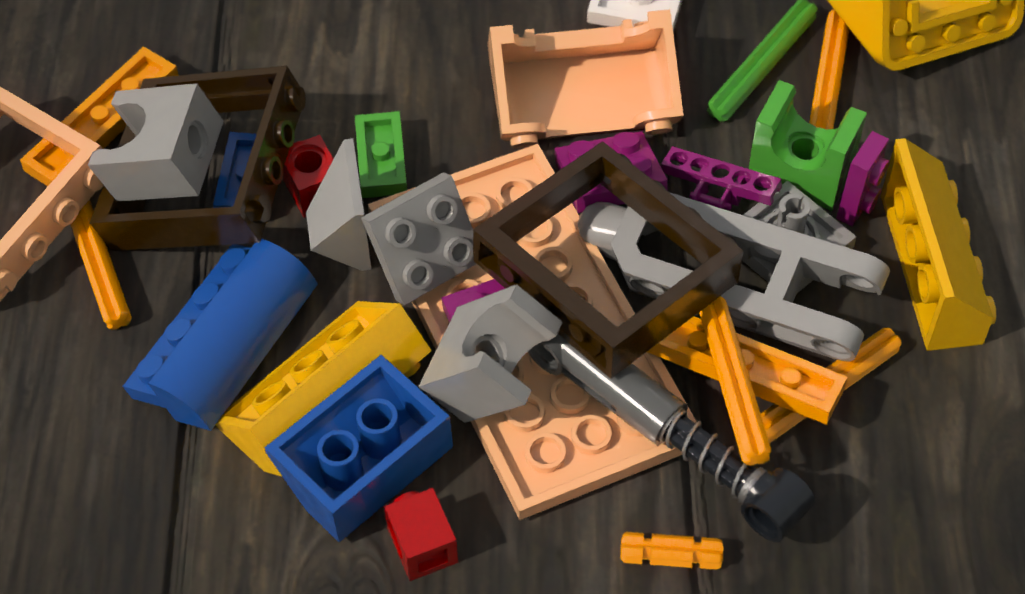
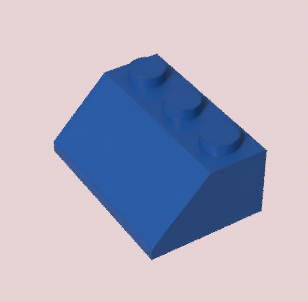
[264,355,453,542]

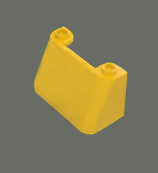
[827,0,1025,71]

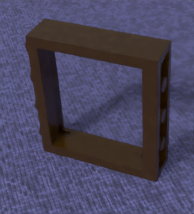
[90,65,306,251]
[473,141,744,379]

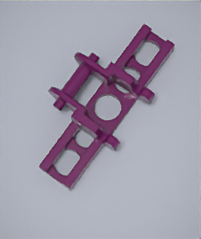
[661,146,782,211]

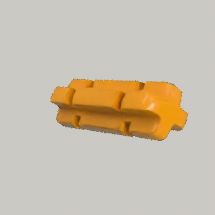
[620,532,723,570]

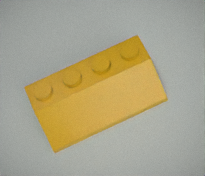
[881,138,996,351]
[216,301,432,476]

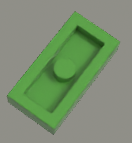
[355,111,407,198]

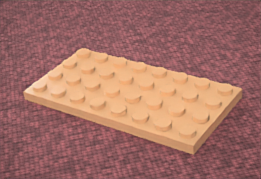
[368,144,697,520]

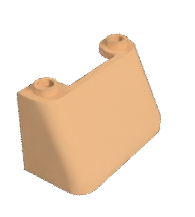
[488,9,684,148]

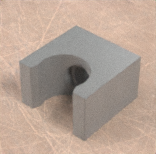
[88,83,224,201]
[418,284,562,423]

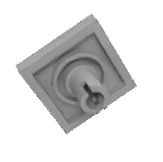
[361,172,476,305]
[742,180,856,293]

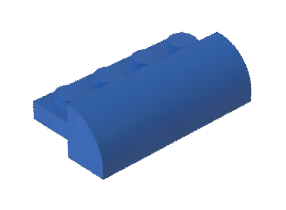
[123,239,318,431]

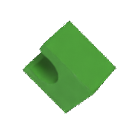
[749,80,867,211]

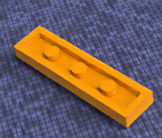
[20,47,179,186]
[647,316,848,425]

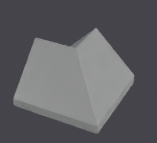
[306,138,371,271]

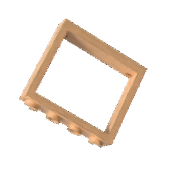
[0,87,103,301]

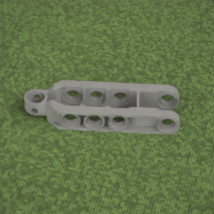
[578,192,890,361]

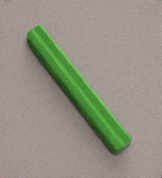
[707,0,818,122]

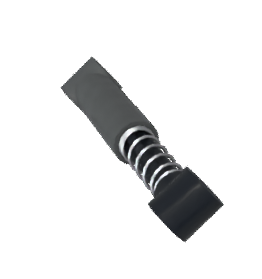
[528,333,815,542]

